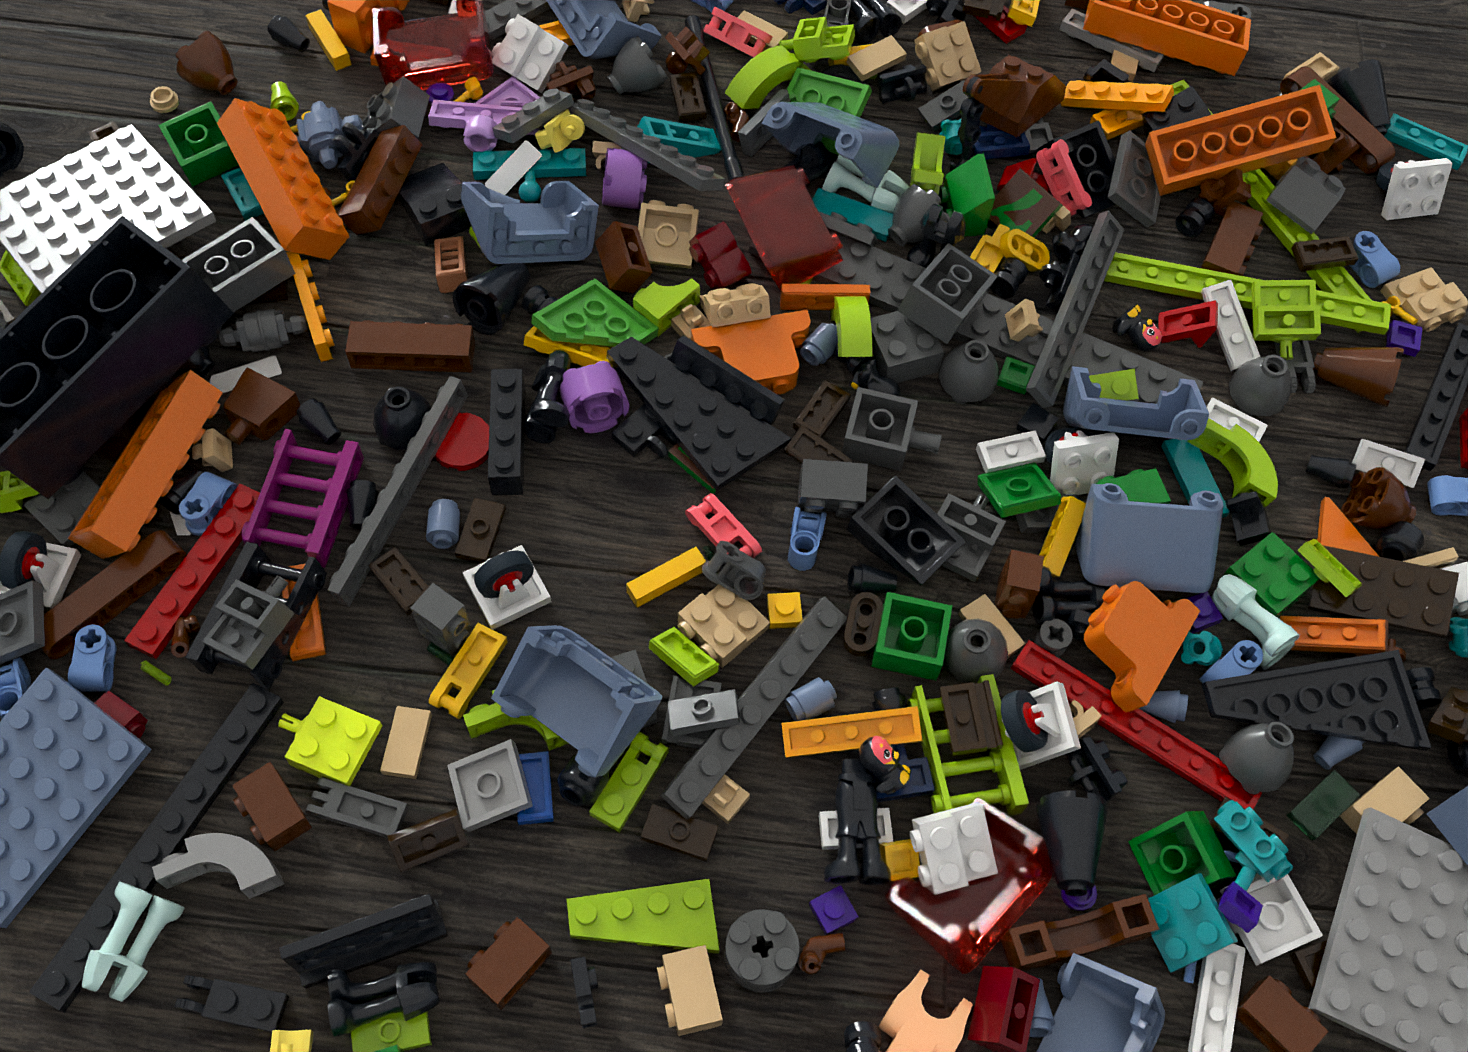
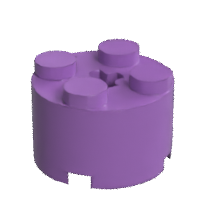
[602,148,647,209]
[560,361,629,433]

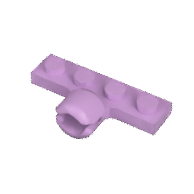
[428,100,542,152]

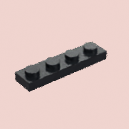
[669,335,785,425]

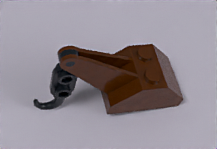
[949,55,1066,171]

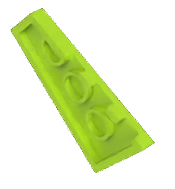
[567,879,720,953]

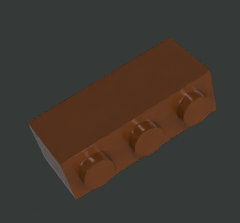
[1201,201,1263,276]

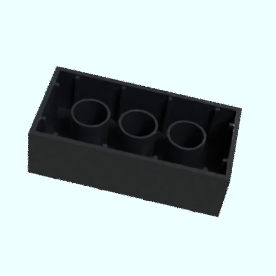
[0,216,234,499]

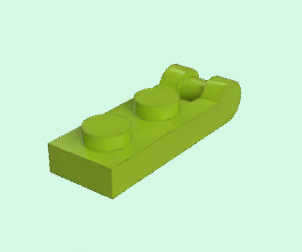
[589,731,669,833]

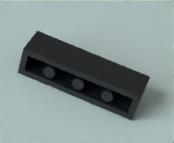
[488,369,525,495]

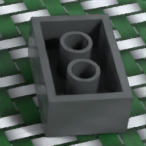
[182,217,295,312]
[897,243,997,344]

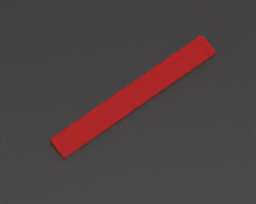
[1010,640,1262,809]

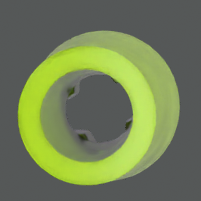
[270,81,299,121]

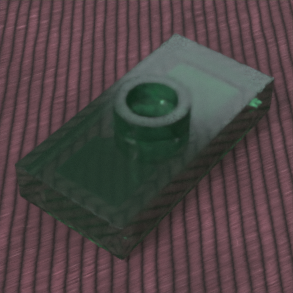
[1286,770,1360,841]

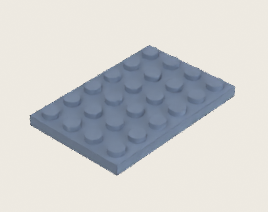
[0,668,152,928]

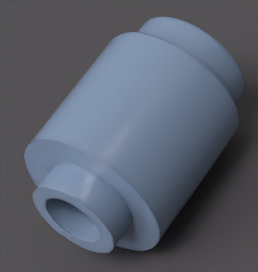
[800,323,838,366]
[426,499,461,549]
[784,677,837,721]

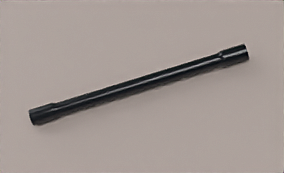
[685,15,746,188]

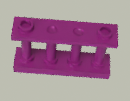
[242,429,364,568]

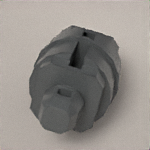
[219,309,308,352]

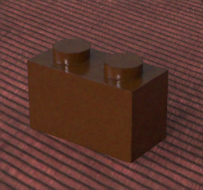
[595,221,653,294]
[994,549,1044,619]
[232,761,312,852]
[465,917,552,1010]
[1236,975,1329,1052]

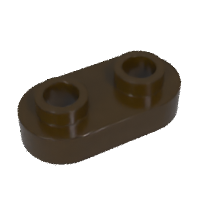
[843,592,883,656]

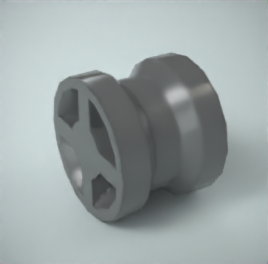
[1034,619,1073,657]

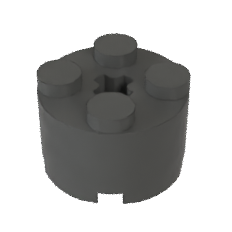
[724,909,800,993]

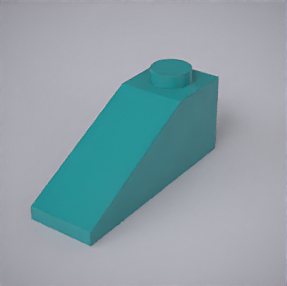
[637,116,721,163]

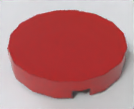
[434,413,489,471]

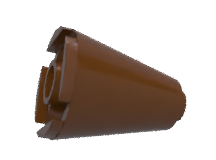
[1313,347,1404,407]

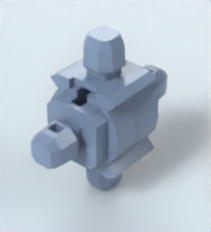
[296,101,363,169]

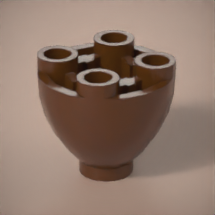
[175,30,238,95]
[1341,467,1416,529]

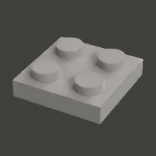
[447,739,533,832]

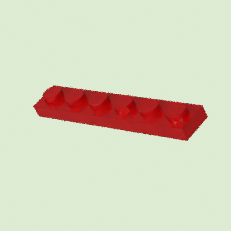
[124,484,260,659]

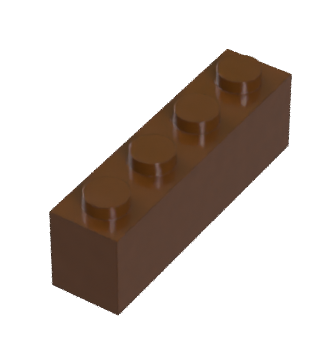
[338,125,422,235]
[345,320,475,373]

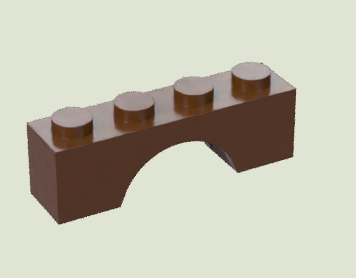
[1001,894,1159,971]

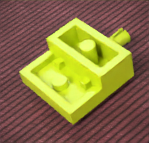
[278,696,383,786]

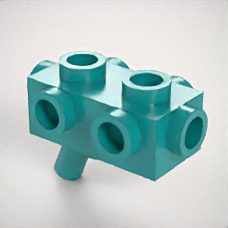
[1214,800,1293,892]

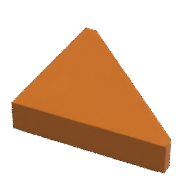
[1317,497,1379,557]

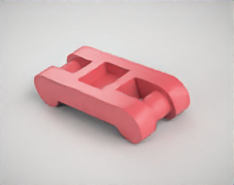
[703,6,773,58]
[1036,139,1092,216]
[685,493,762,558]

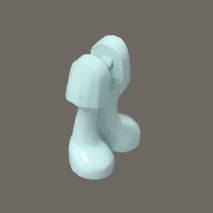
[822,155,909,214]
[1212,574,1300,670]
[82,881,185,1002]

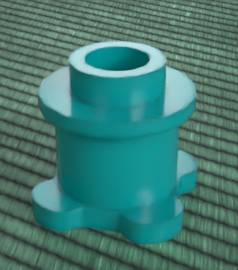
[939,118,962,155]
[1448,617,1468,658]
[1181,631,1223,666]

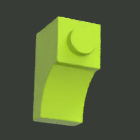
[633,278,700,337]

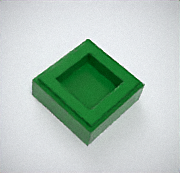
[997,357,1035,395]

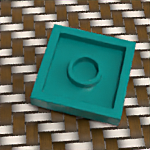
[1148,873,1238,973]

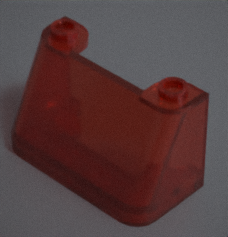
[372,0,494,90]
[725,165,843,291]
[885,797,1052,974]

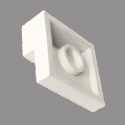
[491,14,569,93]
[910,802,998,895]
[1216,874,1323,966]

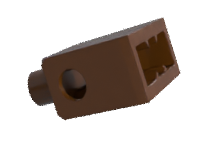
[223,367,301,445]

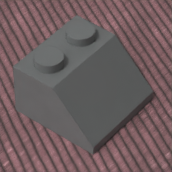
[1266,157,1346,234]

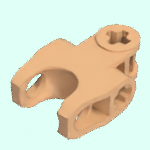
[878,969,973,1052]

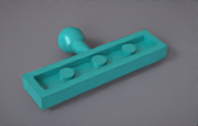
[473,148,586,203]

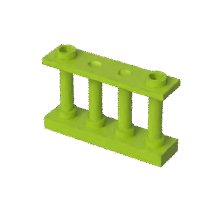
[907,674,1029,816]

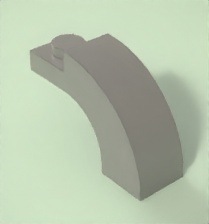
[152,833,284,899]

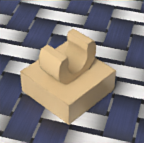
[622,0,654,22]
[592,141,623,170]
[1041,206,1071,234]
[1005,299,1043,342]
[671,304,711,340]
[192,428,233,472]
[1069,700,1102,739]
[702,774,750,824]

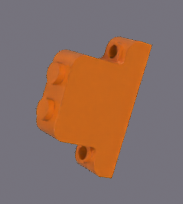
[691,310,811,394]
[1084,581,1200,713]

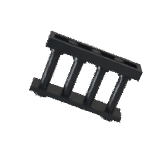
[185,542,327,690]

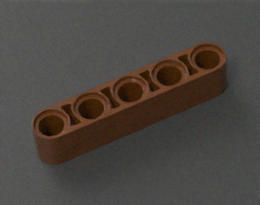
[1280,66,1395,174]
[41,530,187,659]

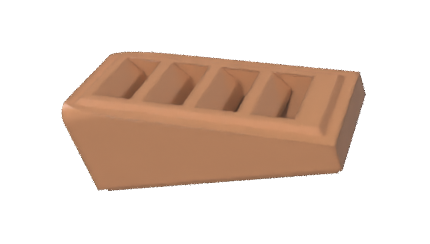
[434,236,468,293]

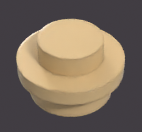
[150,86,179,113]

